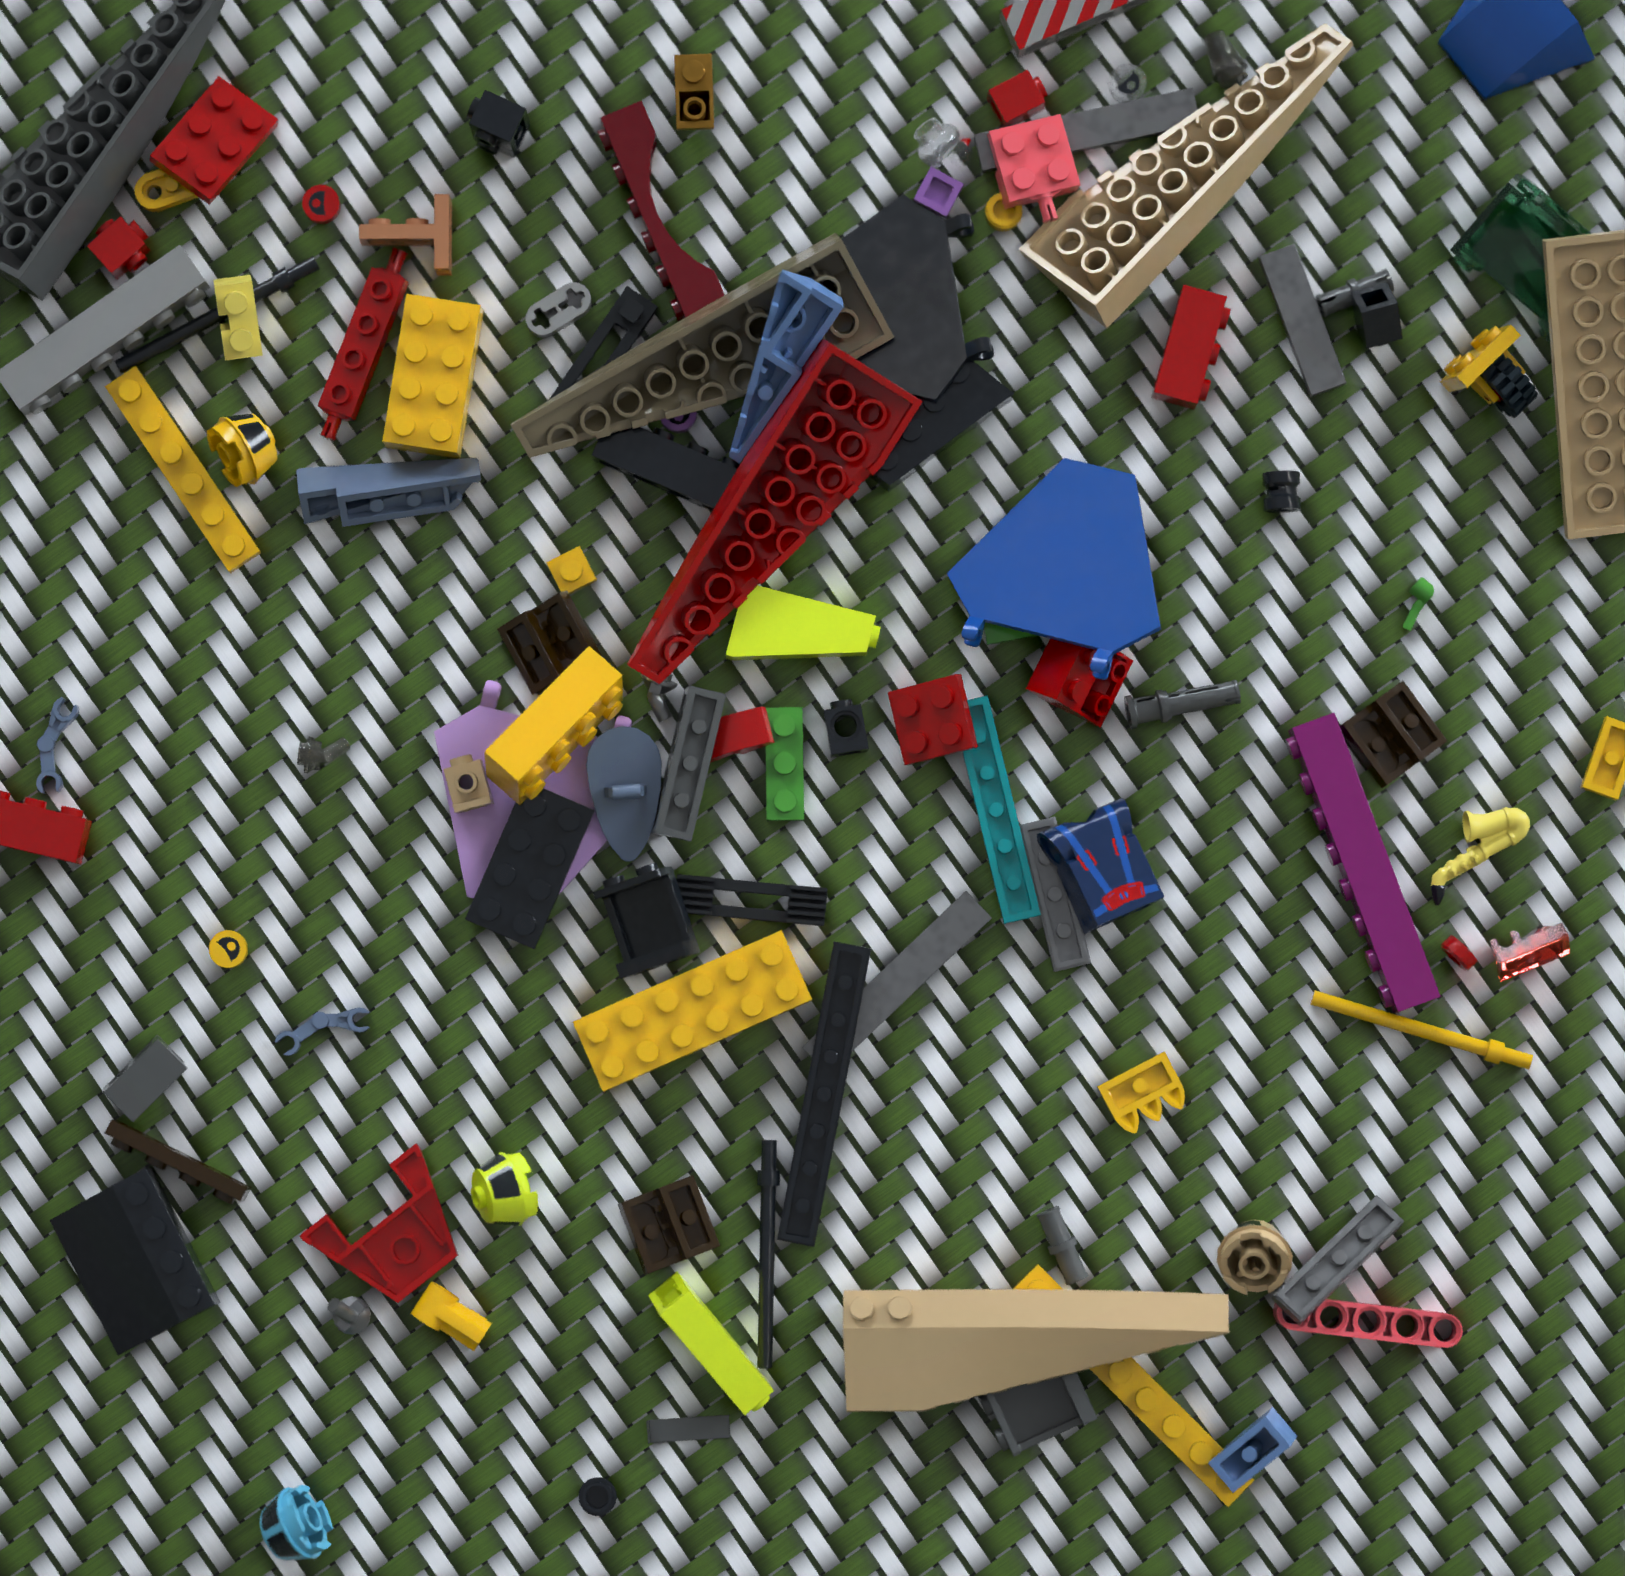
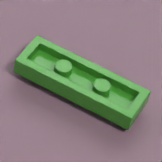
[765,707,804,821]

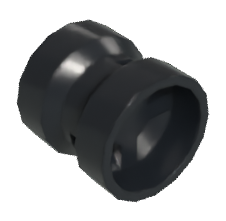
[1262,470,1301,513]

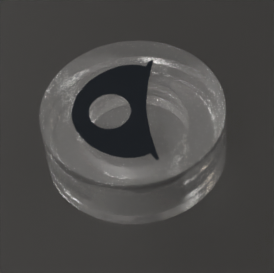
[1109,64,1147,103]

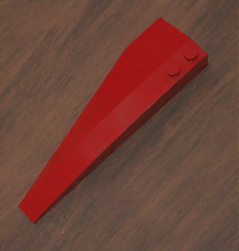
[627,338,923,684]

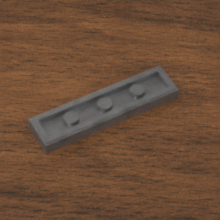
[1258,244,1347,397]
[1019,817,1091,972]
[1272,1195,1404,1325]

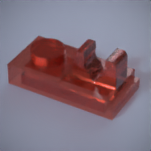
[1490,923,1570,982]

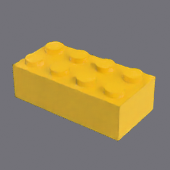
[382,294,484,459]
[484,646,623,805]

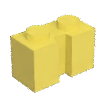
[213,275,263,361]

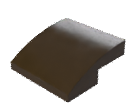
[497,590,602,695]
[1340,681,1447,788]
[618,1175,720,1275]

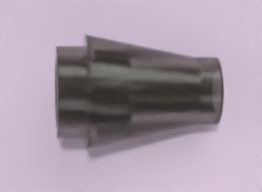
[1203,30,1248,89]

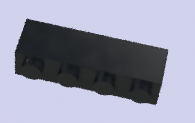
[592,427,741,511]

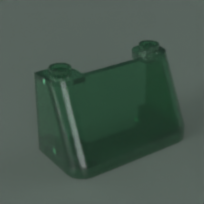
[1450,174,1592,343]

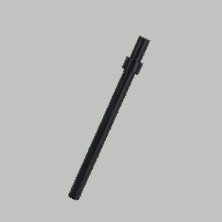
[115,256,320,374]
[757,1140,780,1369]

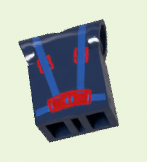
[1036,798,1165,934]

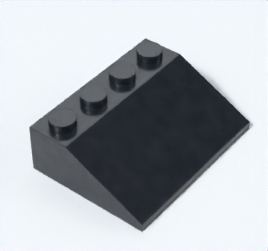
[50,1168,221,1355]

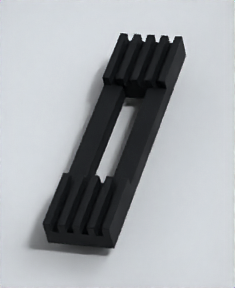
[549,286,658,400]
[677,874,828,926]

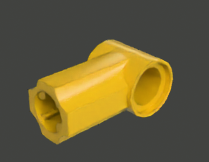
[411,1281,492,1351]

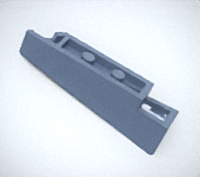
[296,458,481,527]

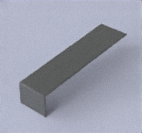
[646,1415,730,1444]

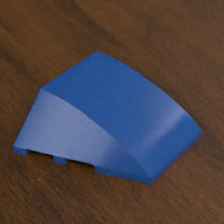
[1437,0,1595,100]

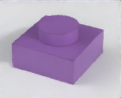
[913,167,964,219]

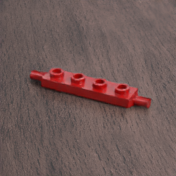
[317,248,409,441]

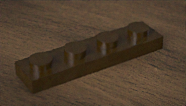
[105,1120,252,1204]

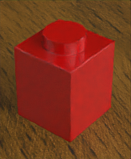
[987,69,1048,128]

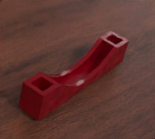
[597,100,725,322]

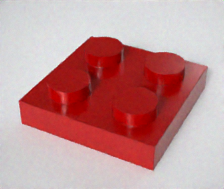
[888,674,978,765]

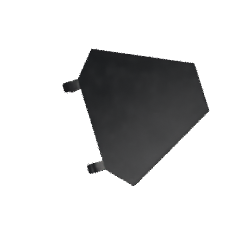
[842,195,994,402]

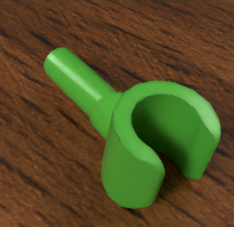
[1402,577,1434,631]

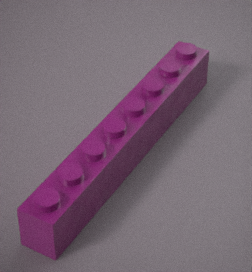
[1285,712,1441,1013]

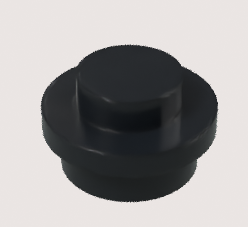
[579,1477,617,1516]

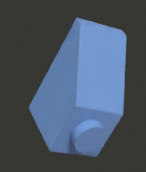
[1209,1407,1297,1492]

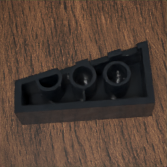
[869,360,1014,492]

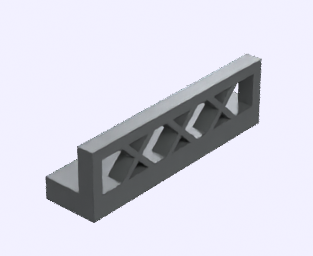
[651,685,726,842]

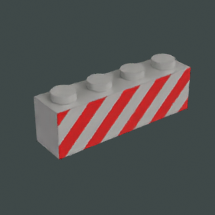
[999,0,1151,59]

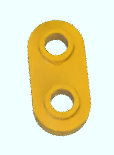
[135,169,198,212]

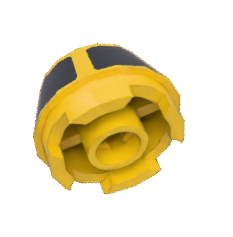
[207,413,277,487]

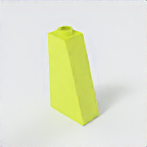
[726,586,881,661]
[648,1271,774,1415]

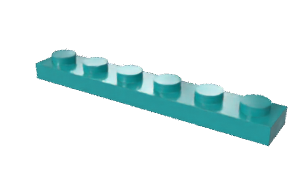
[962,695,1041,924]

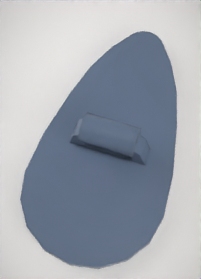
[586,726,662,861]

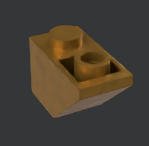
[674,54,714,130]

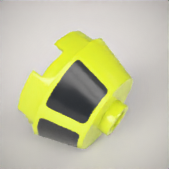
[471,1152,538,1226]

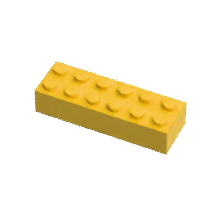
[573,930,812,1092]

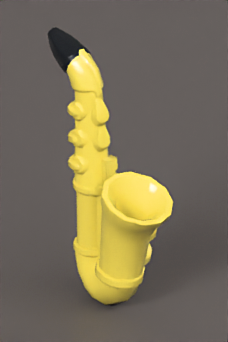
[1431,807,1530,905]

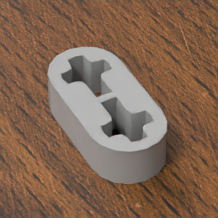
[526,282,592,338]

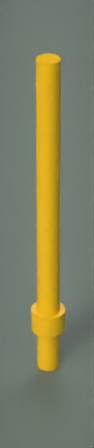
[1310,990,1533,1070]

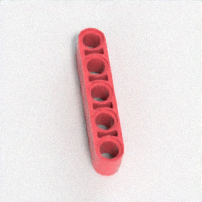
[1273,1299,1463,1348]

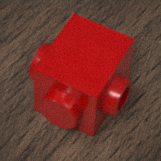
[87,216,150,280]

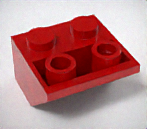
[1026,639,1133,728]

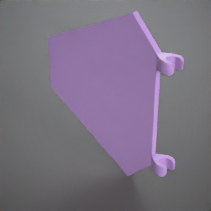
[434,680,632,898]

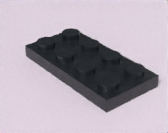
[465,788,595,949]

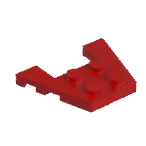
[300,1143,459,1303]

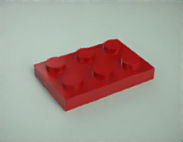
[150,76,279,205]

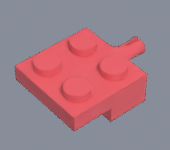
[987,114,1081,223]

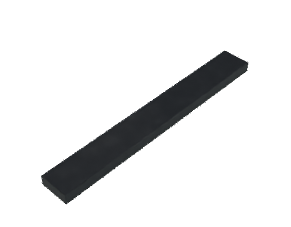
[777,941,871,1247]

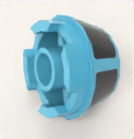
[260,1485,333,1560]

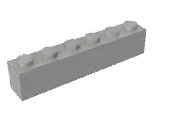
[0,245,210,415]

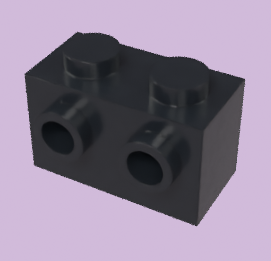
[467,90,530,158]

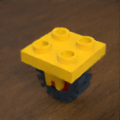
[1440,324,1538,418]

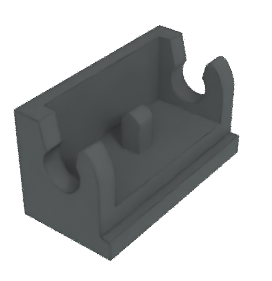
[103,1035,187,1122]

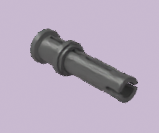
[1124,680,1241,729]

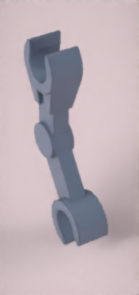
[36,697,79,794]
[275,1007,370,1056]

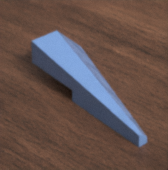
[729,269,844,464]

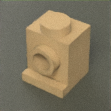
[443,754,494,814]

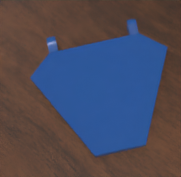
[947,458,1161,680]

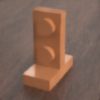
[359,194,452,275]

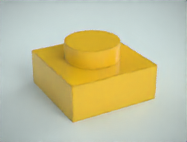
[546,546,597,595]

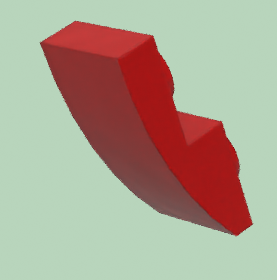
[710,706,774,763]

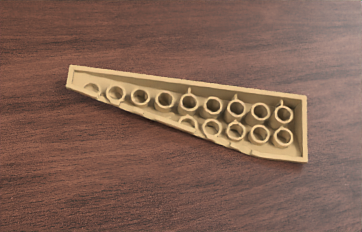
[1019,23,1353,328]
[843,1289,1229,1412]

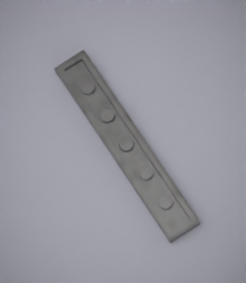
[974,88,1198,173]
[802,891,992,1057]

